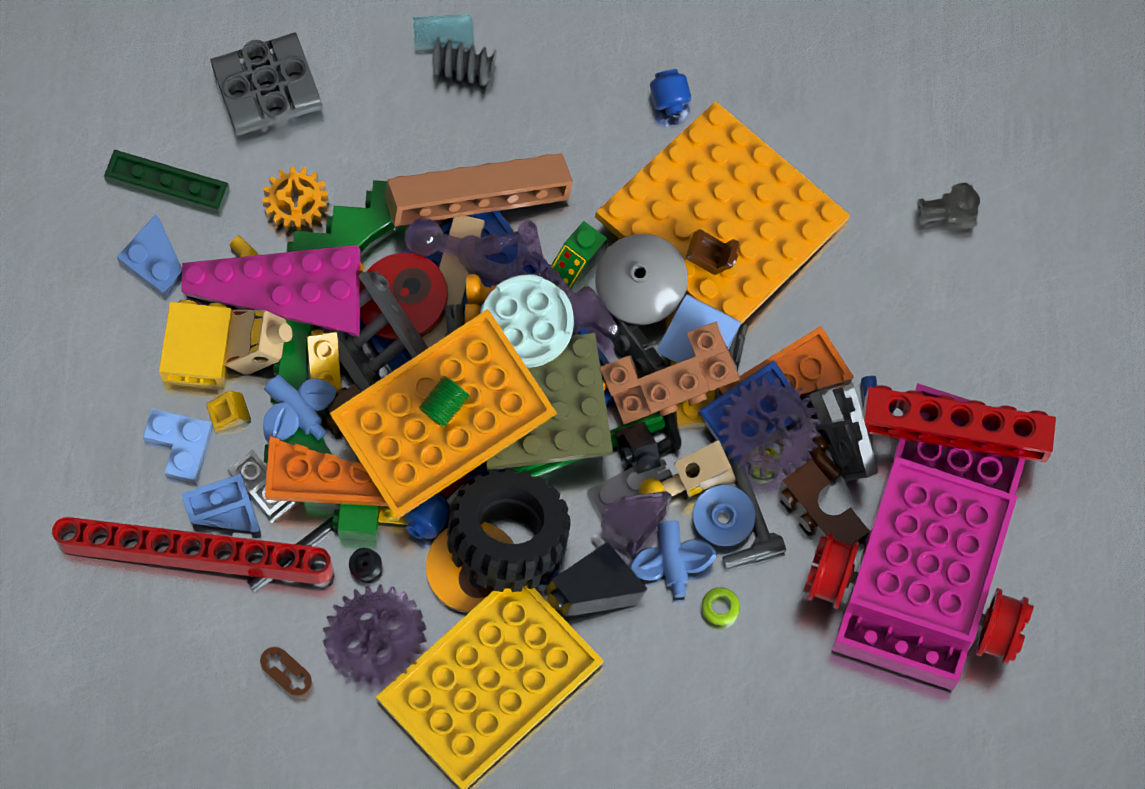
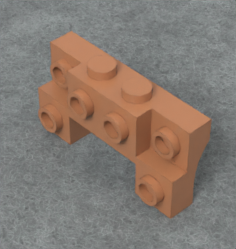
[600,321,741,425]

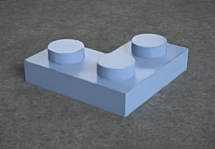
[143,408,213,484]

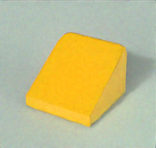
[206,391,251,432]

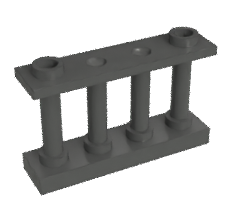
[318,272,428,392]

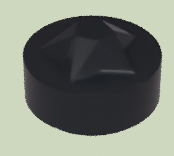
[349,547,382,581]

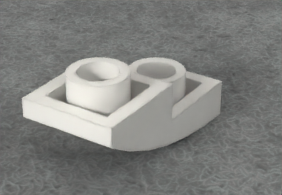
[227,449,287,516]

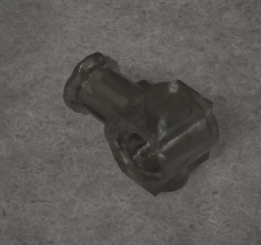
[917,183,980,229]

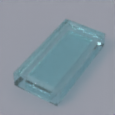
[413,14,474,49]

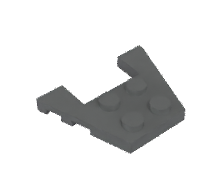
[800,383,878,481]

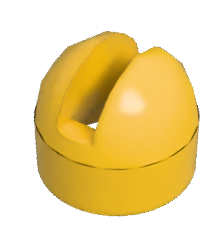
[639,478,666,505]

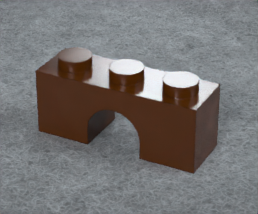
[780,459,870,545]

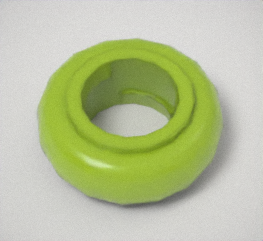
[701,587,740,626]

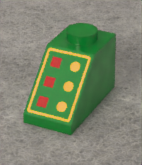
[546,221,608,296]

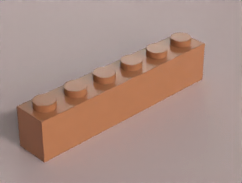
[385,153,573,226]

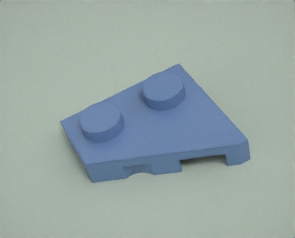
[117,215,182,297]

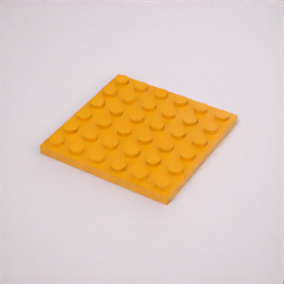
[595,101,850,324]

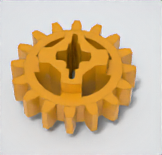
[262,166,329,232]

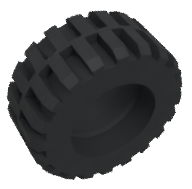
[447,468,571,592]

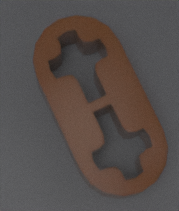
[260,647,313,699]

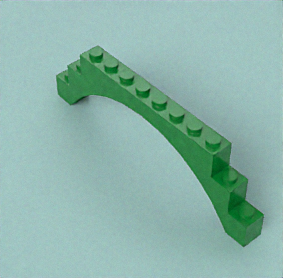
[264,180,402,541]

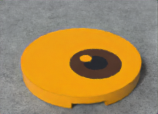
[426,522,514,614]

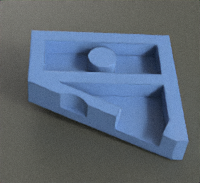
[181,474,261,533]

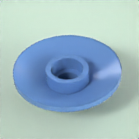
[693,485,756,546]

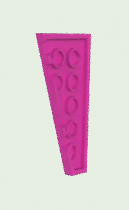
[181,245,360,337]

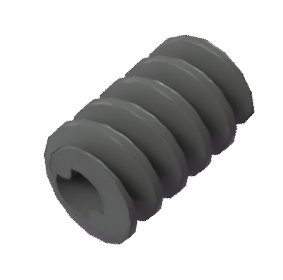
[432,37,497,86]

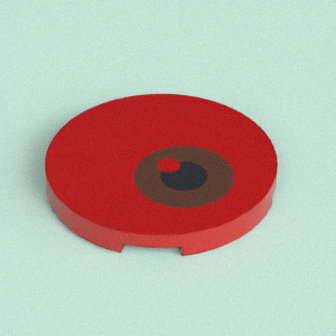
[360,252,448,341]

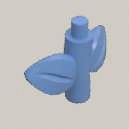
[263,375,336,443]
[629,520,717,598]

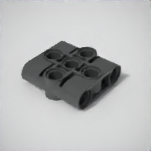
[210,32,323,136]

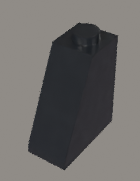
[544,541,647,617]

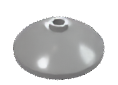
[595,234,688,325]

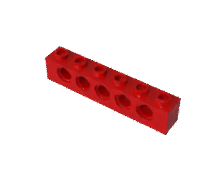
[863,385,1056,463]

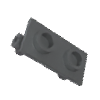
[610,321,666,378]

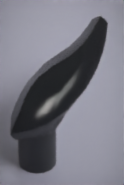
[657,413,682,454]

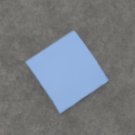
[656,294,742,363]

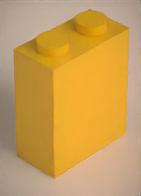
[159,300,232,388]

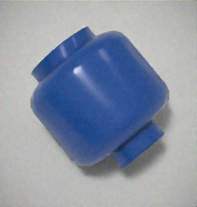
[650,69,691,115]
[404,494,450,539]

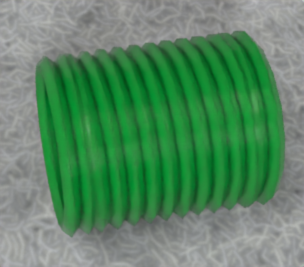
[419,376,470,428]

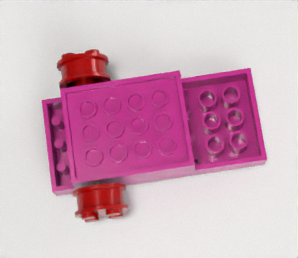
[803,383,1034,690]

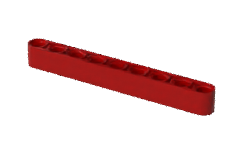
[52,517,333,584]

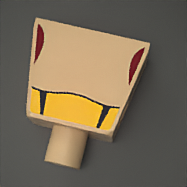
[224,310,293,375]
[661,440,736,499]

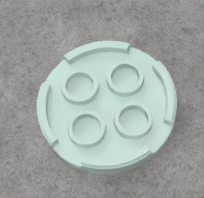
[480,275,574,368]

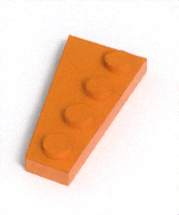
[717,326,854,396]
[265,436,388,506]

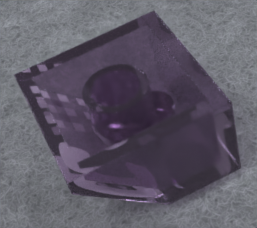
[600,491,672,560]

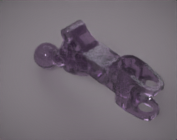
[405,218,619,340]

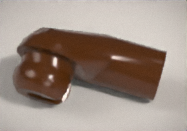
[806,436,842,481]

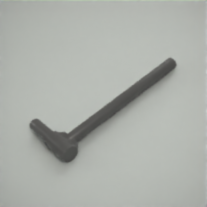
[722,456,786,568]

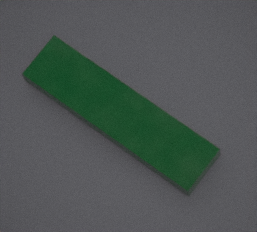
[104,149,229,213]

